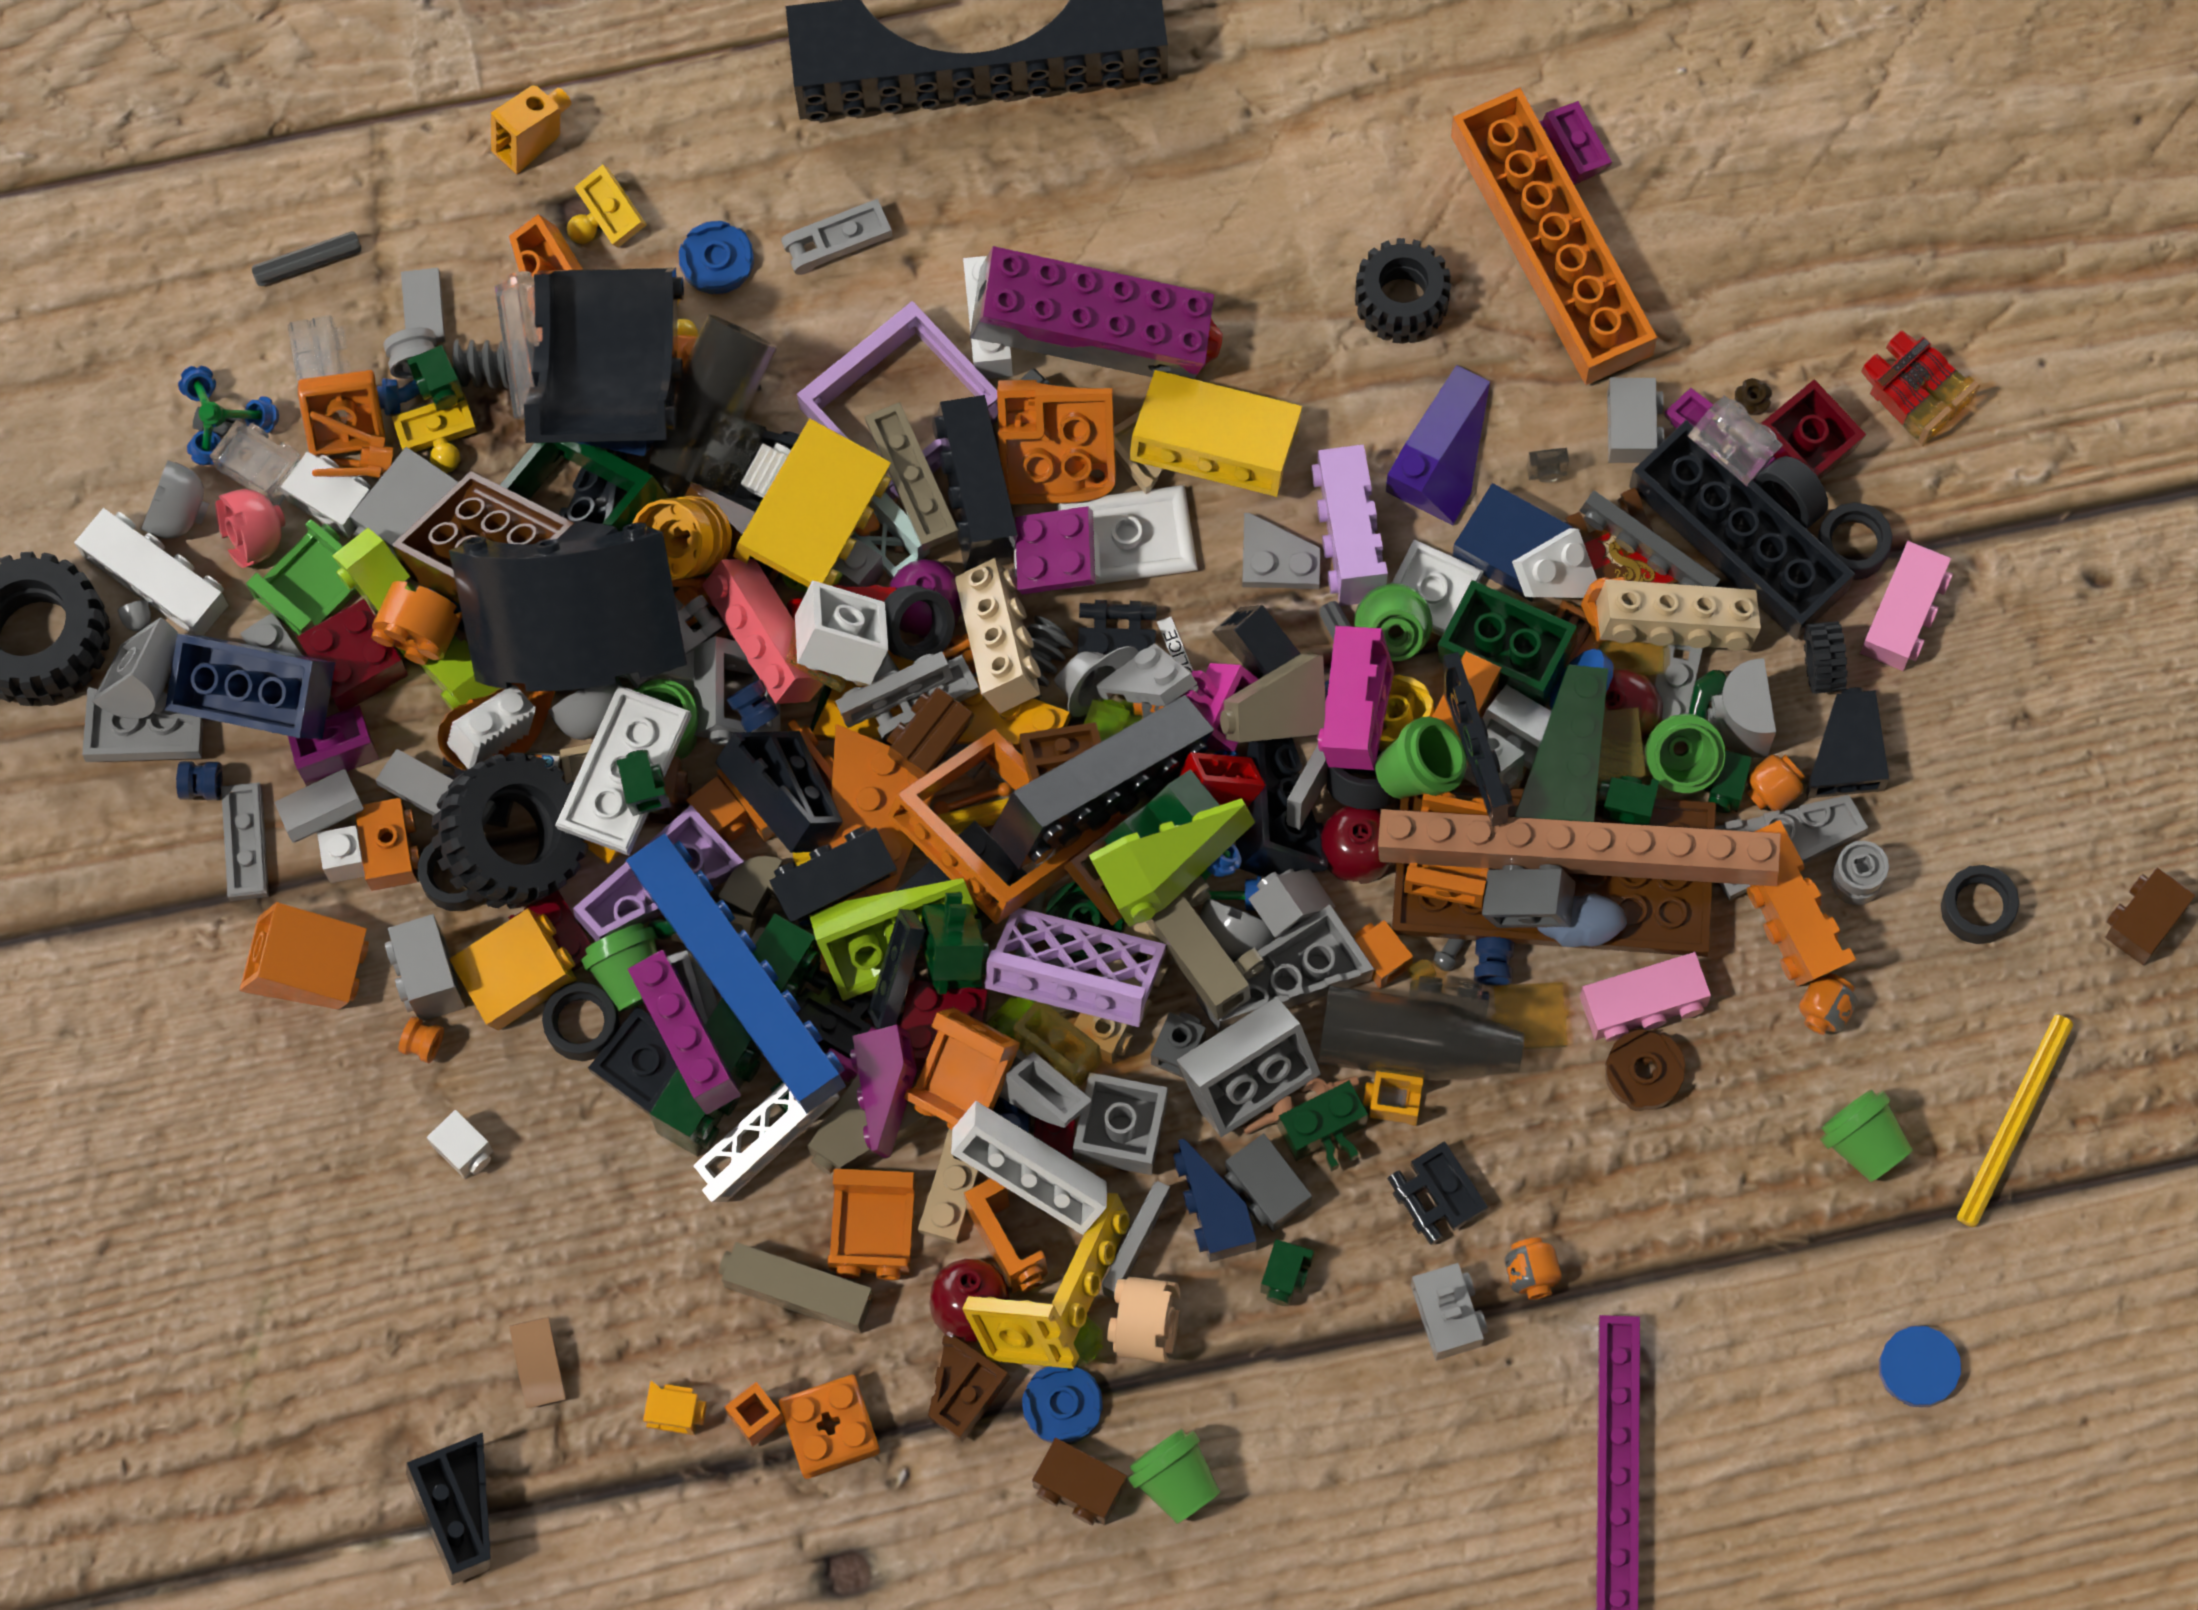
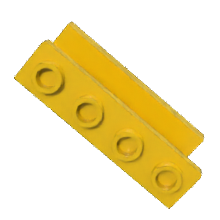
[1129,370,1302,497]
[733,418,892,588]

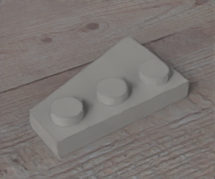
[82,687,204,762]

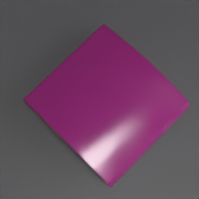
[1539,101,1612,185]

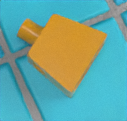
[491,86,572,175]

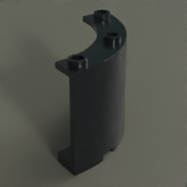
[524,268,684,443]
[449,523,687,691]

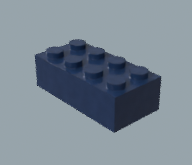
[165,634,335,739]

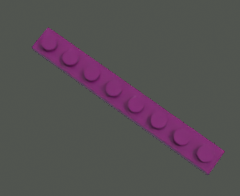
[1596,1315,1640,1610]

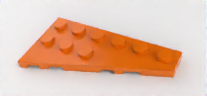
[820,724,934,976]

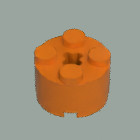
[371,581,462,665]

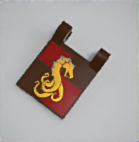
[1565,487,1678,584]

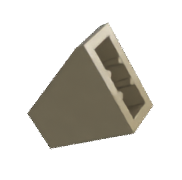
[1220,653,1326,743]
[808,1073,930,1175]

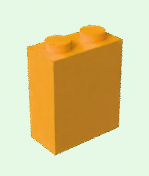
[449,908,577,1031]

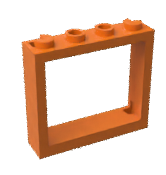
[888,729,1103,924]

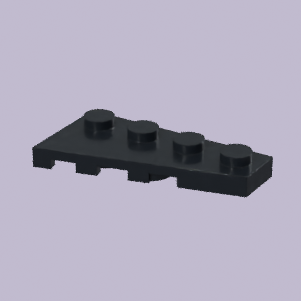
[1443,652,1513,827]

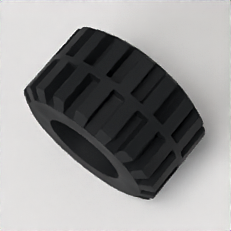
[1355,238,1451,343]

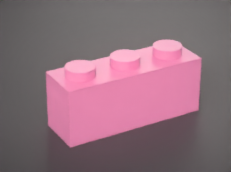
[1860,541,1953,671]
[1580,952,1711,1042]

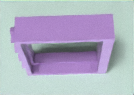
[797,301,998,500]

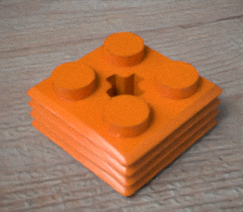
[298,370,385,457]
[779,1374,880,1479]

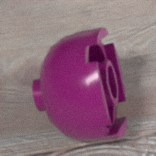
[890,559,962,638]

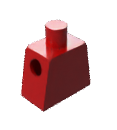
[1179,752,1266,808]

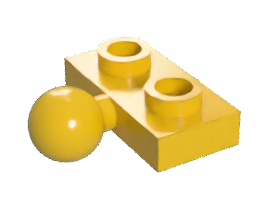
[567,164,647,248]
[392,393,477,473]

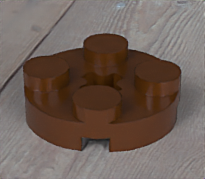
[1605,1030,1685,1111]

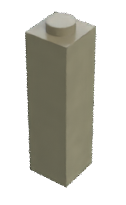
[718,1242,874,1334]

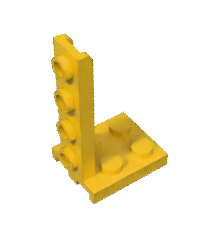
[962,1193,1130,1369]

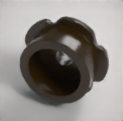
[1734,378,1772,415]

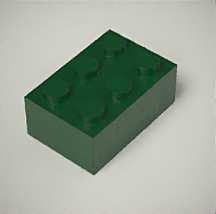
[1438,580,1577,707]

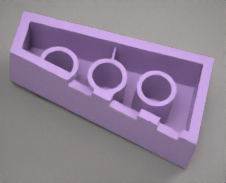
[1311,444,1388,606]
[573,805,744,942]

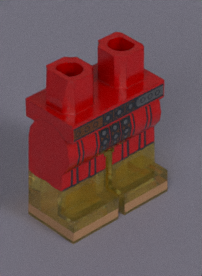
[1861,330,1980,446]

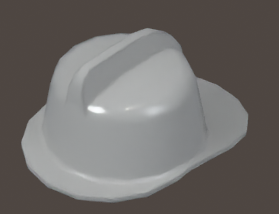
[1054,646,1139,717]

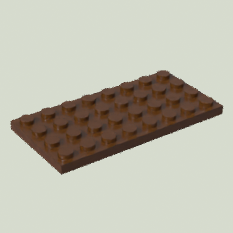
[1392,785,1716,957]

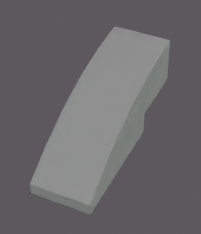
[999,1049,1092,1128]

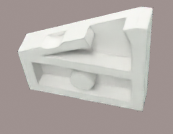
[1512,528,1597,598]

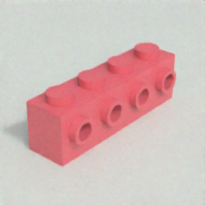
[702,559,829,704]

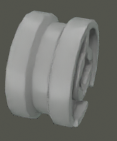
[383,327,437,379]

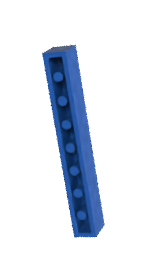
[626,833,846,1114]

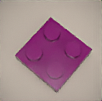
[1015,506,1096,595]

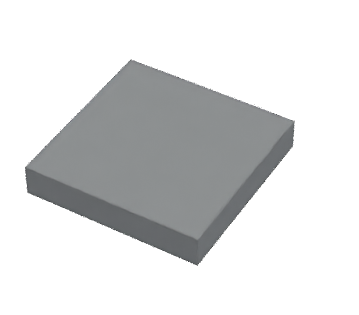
[274,769,364,843]

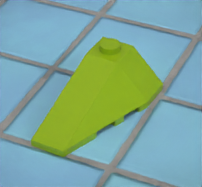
[1089,798,1255,927]
[809,878,978,1001]

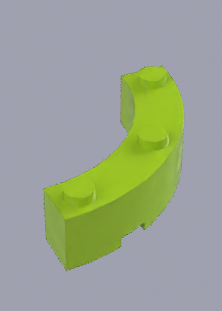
[332,528,499,710]

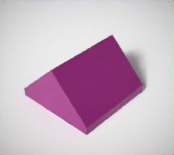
[288,705,380,787]

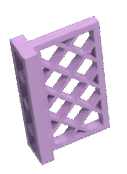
[985,908,1166,1027]

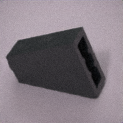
[1212,605,1301,679]
[1806,687,1889,799]

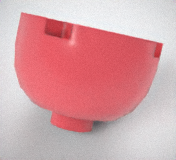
[215,489,285,568]

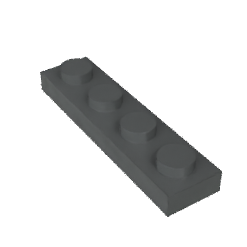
[1579,490,1720,587]

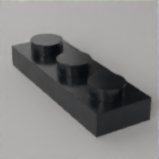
[868,909,926,1030]

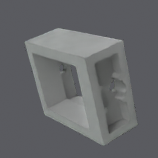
[694,636,781,745]

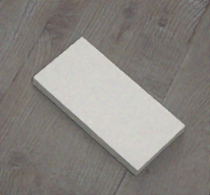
[555,685,692,856]

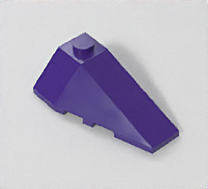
[1386,365,1490,525]

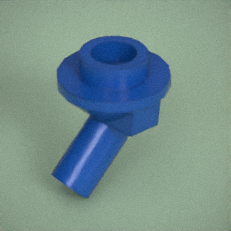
[377,378,421,416]

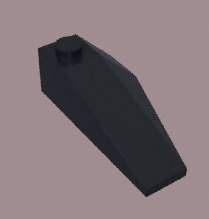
[1236,737,1328,877]

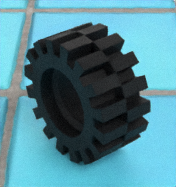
[1804,621,1848,694]

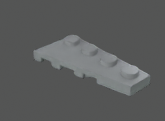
[1715,795,1868,901]

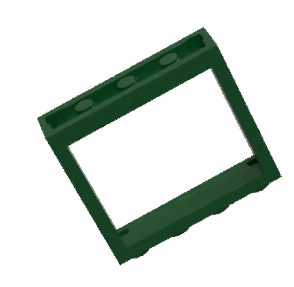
[500,442,669,532]

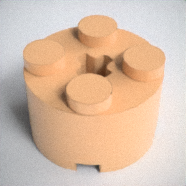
[1108,1276,1180,1363]

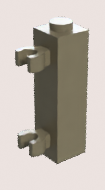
[1146,875,1265,1020]

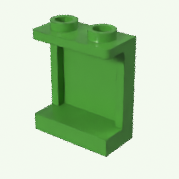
[246,519,358,635]

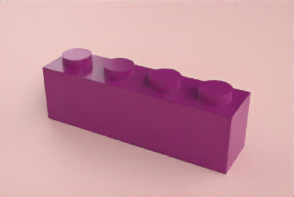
[627,950,741,1115]

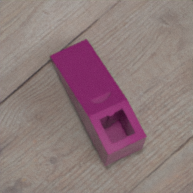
[850,1025,917,1158]

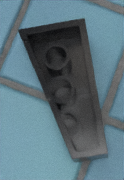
[932,395,1018,572]

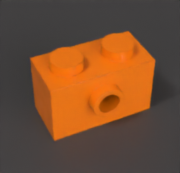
[355,798,421,891]

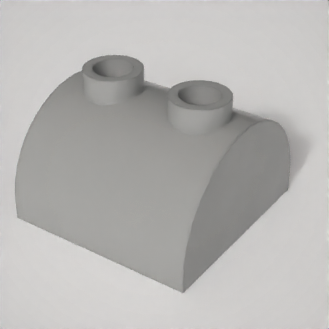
[92,617,179,719]
[1708,658,1776,758]

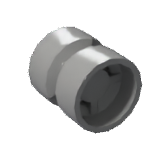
[1831,841,1889,905]

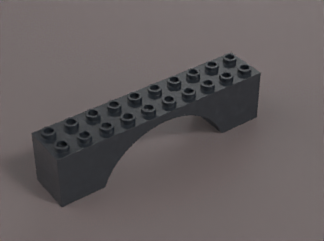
[785,0,1168,121]

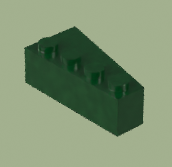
[1514,665,1608,822]

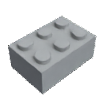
[1177,997,1321,1137]

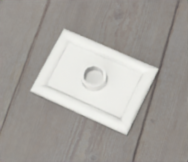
[1056,485,1198,588]

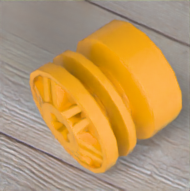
[633,495,732,581]

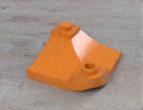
[997,380,1116,504]

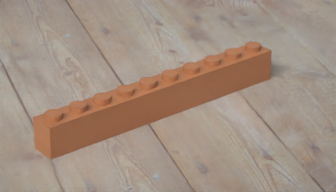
[1378,809,1781,886]

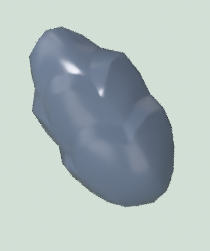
[1537,894,1627,947]

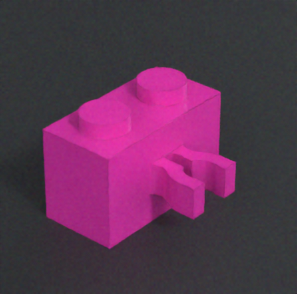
[1181,663,1259,752]

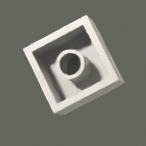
[795,580,888,685]

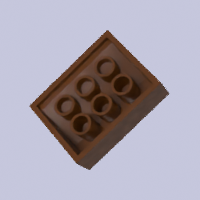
[392,471,575,604]

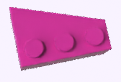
[1318,626,1394,770]

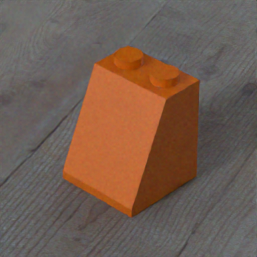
[239,902,369,1010]

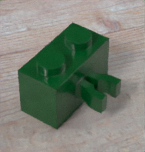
[921,892,989,981]
[1278,1080,1368,1172]

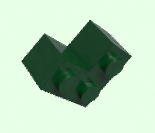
[1104,769,1220,845]

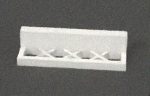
[694,1083,840,1202]

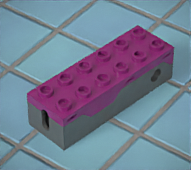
[970,246,1223,379]

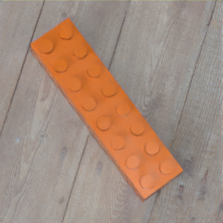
[1451,87,1657,385]

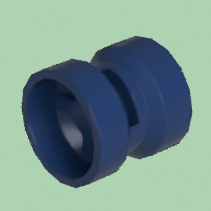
[726,680,780,732]
[176,761,223,801]
[1474,937,1515,986]

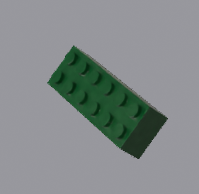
[649,914,821,1157]

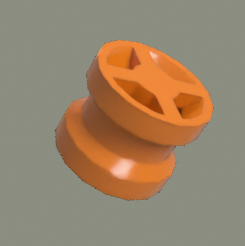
[398,1016,444,1064]

